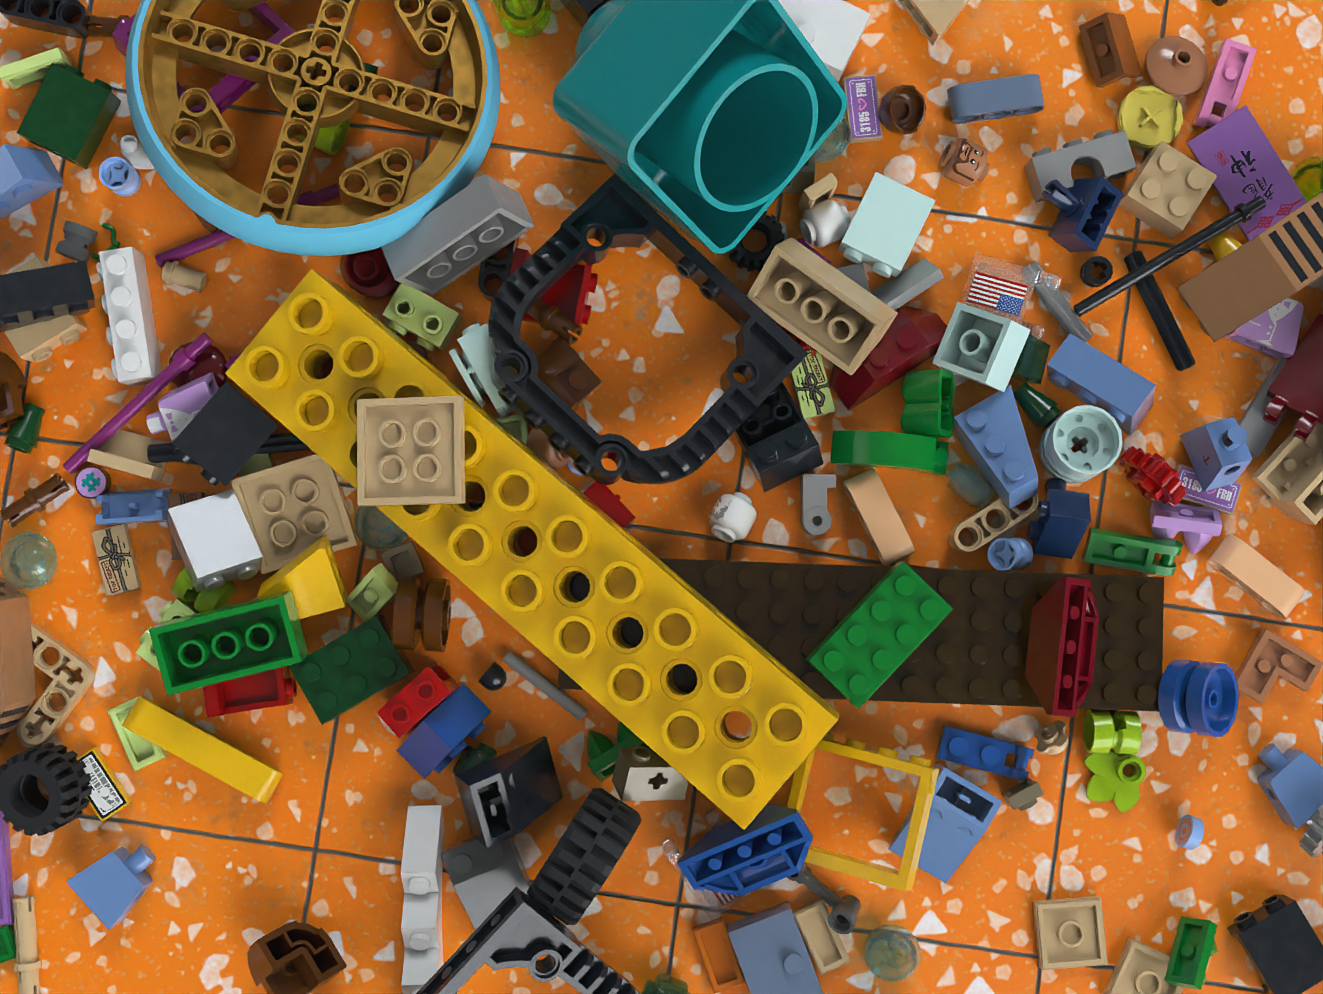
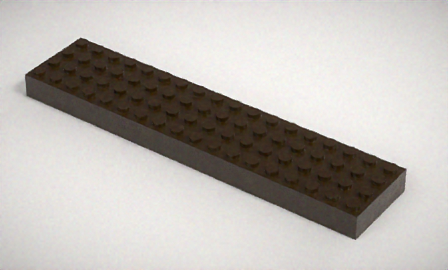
[558,558,1164,712]

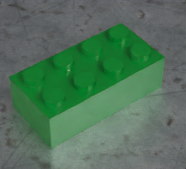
[805,561,953,709]
[149,590,309,696]

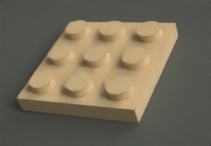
[357,396,465,506]
[231,454,359,574]

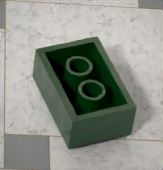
[289,615,416,725]

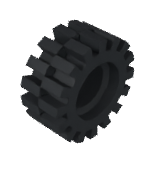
[726,211,785,272]

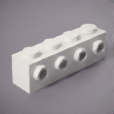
[97,246,162,387]

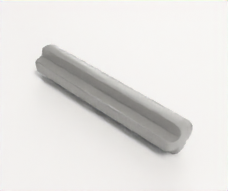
[1021,261,1092,342]

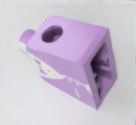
[1224,298,1304,359]
[146,372,219,441]

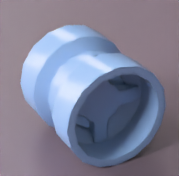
[99,157,142,197]
[987,537,1033,571]

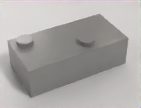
[381,174,535,296]

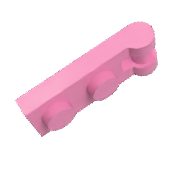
[1193,38,1257,128]

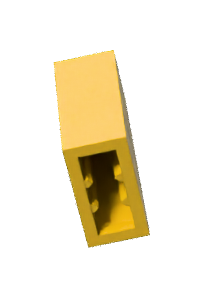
[254,535,347,619]

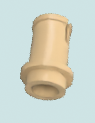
[161,260,207,293]

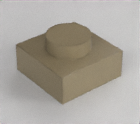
[381,541,426,582]
[1001,778,1044,811]

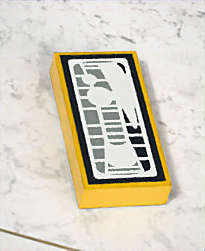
[77,747,133,822]

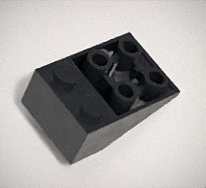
[734,382,823,492]
[454,736,563,848]

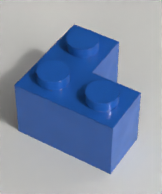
[396,683,491,779]

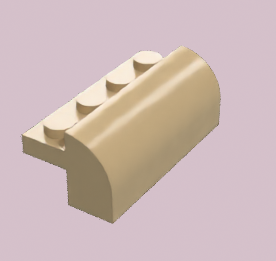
[1251,422,1323,525]

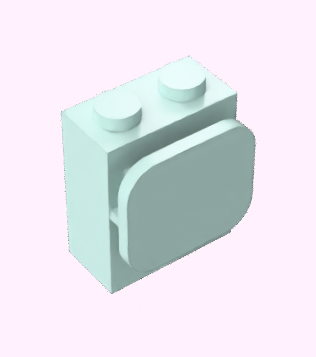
[838,172,936,278]
[449,323,518,417]

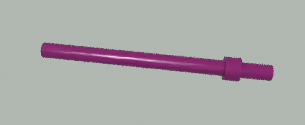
[155,183,340,268]
[63,332,213,473]

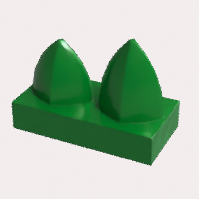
[587,721,650,782]
[1165,916,1218,990]

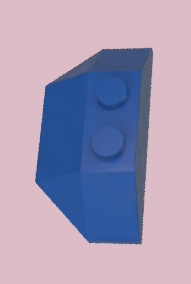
[677,804,813,896]

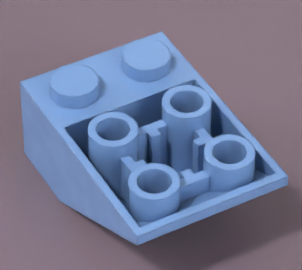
[888,763,1003,883]

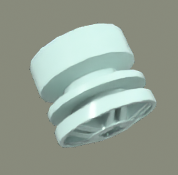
[1038,405,1123,484]

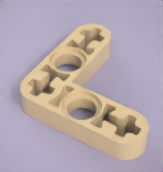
[20,622,95,745]

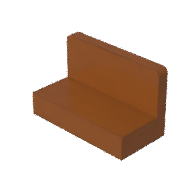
[1078,12,1142,88]

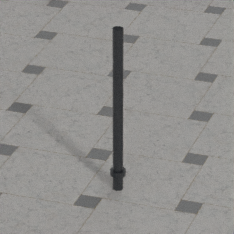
[1073,196,1266,317]

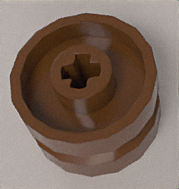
[393,576,451,652]

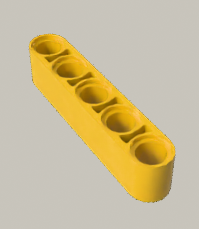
[122,695,284,804]

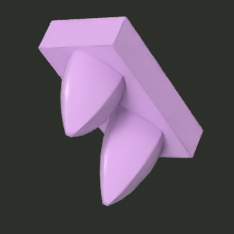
[1149,500,1223,555]

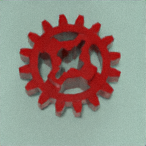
[1118,446,1186,507]

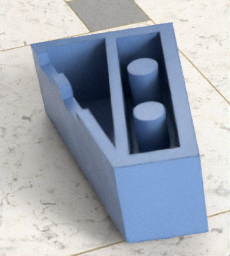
[0,144,64,219]
[1047,333,1156,436]
[954,385,1038,510]

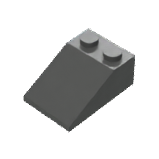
[441,837,531,930]

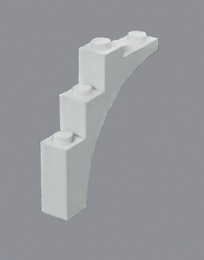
[400,805,445,994]

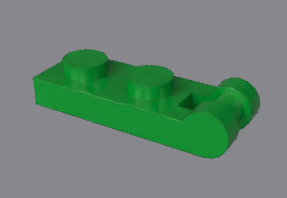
[1082,527,1183,576]

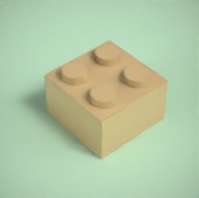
[1118,141,1217,239]

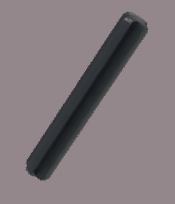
[1124,250,1195,371]

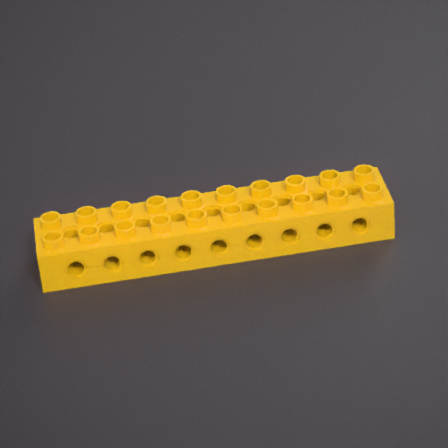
[225,269,840,830]

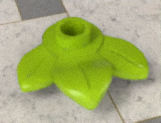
[1084,751,1146,813]

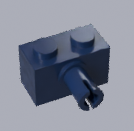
[1042,176,1123,252]
[1027,478,1091,559]

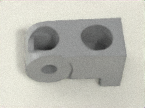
[800,474,836,535]

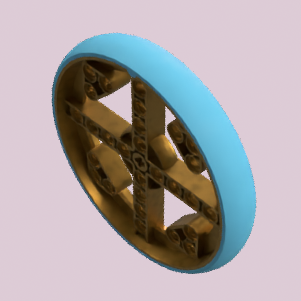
[125,0,500,256]

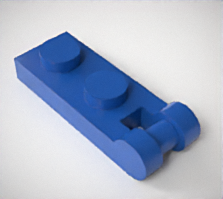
[935,725,1035,782]

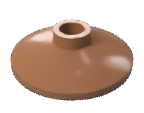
[1145,36,1208,96]

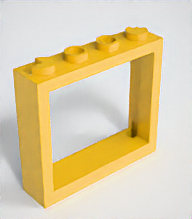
[787,733,939,891]

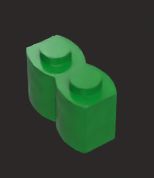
[900,369,955,438]

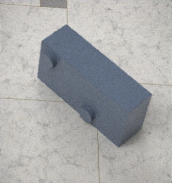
[726,901,823,994]

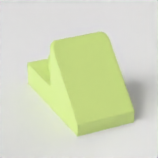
[346,563,398,622]

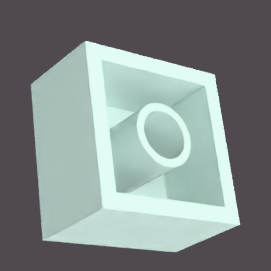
[932,302,1031,392]

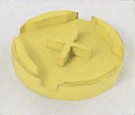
[1116,85,1183,151]

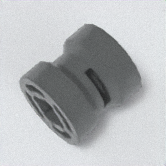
[55,221,98,264]

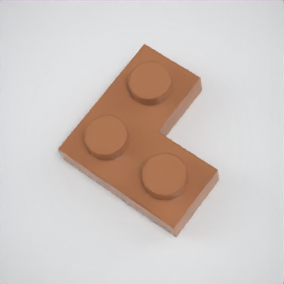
[1235,629,1323,703]

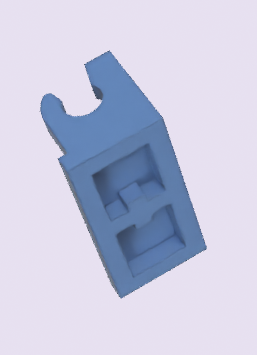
[95,488,172,526]

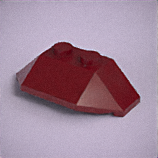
[830,305,947,411]
[1025,576,1099,717]

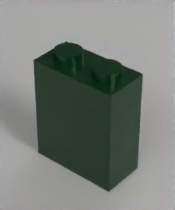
[16,63,121,170]

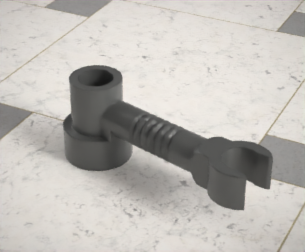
[786,862,861,934]

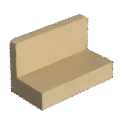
[87,429,168,481]

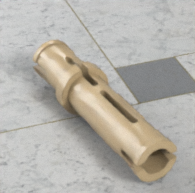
[12,895,42,994]

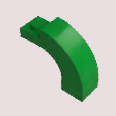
[830,430,948,475]

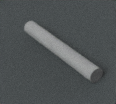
[502,650,588,721]

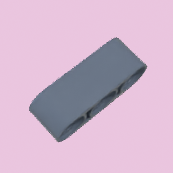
[947,74,1045,124]

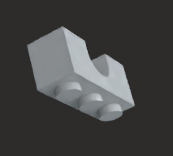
[1024,130,1137,203]

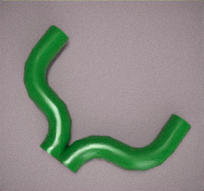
[91,223,120,260]

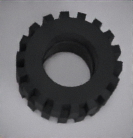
[0,743,92,836]

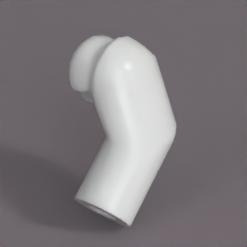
[120,135,155,169]

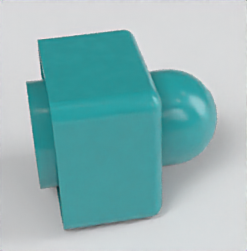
[552,0,847,254]

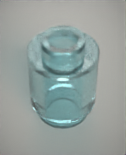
[946,462,996,510]

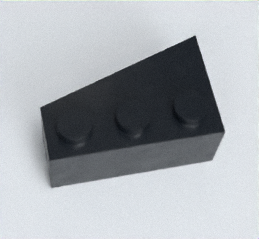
[0,260,95,333]

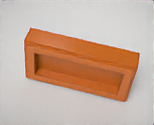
[692,916,746,994]

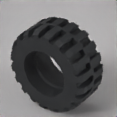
[526,788,642,925]

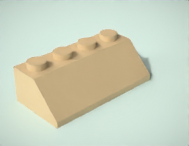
[747,237,898,376]

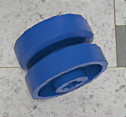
[1158,659,1239,737]

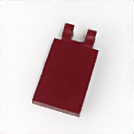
[1263,313,1323,441]

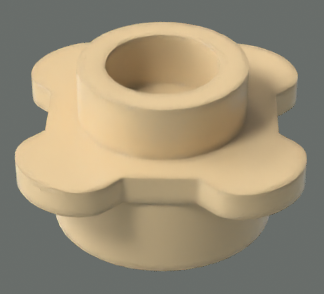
[1034,720,1068,755]

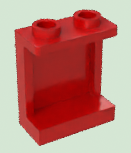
[509,248,598,327]
[378,663,460,738]
[203,665,297,718]

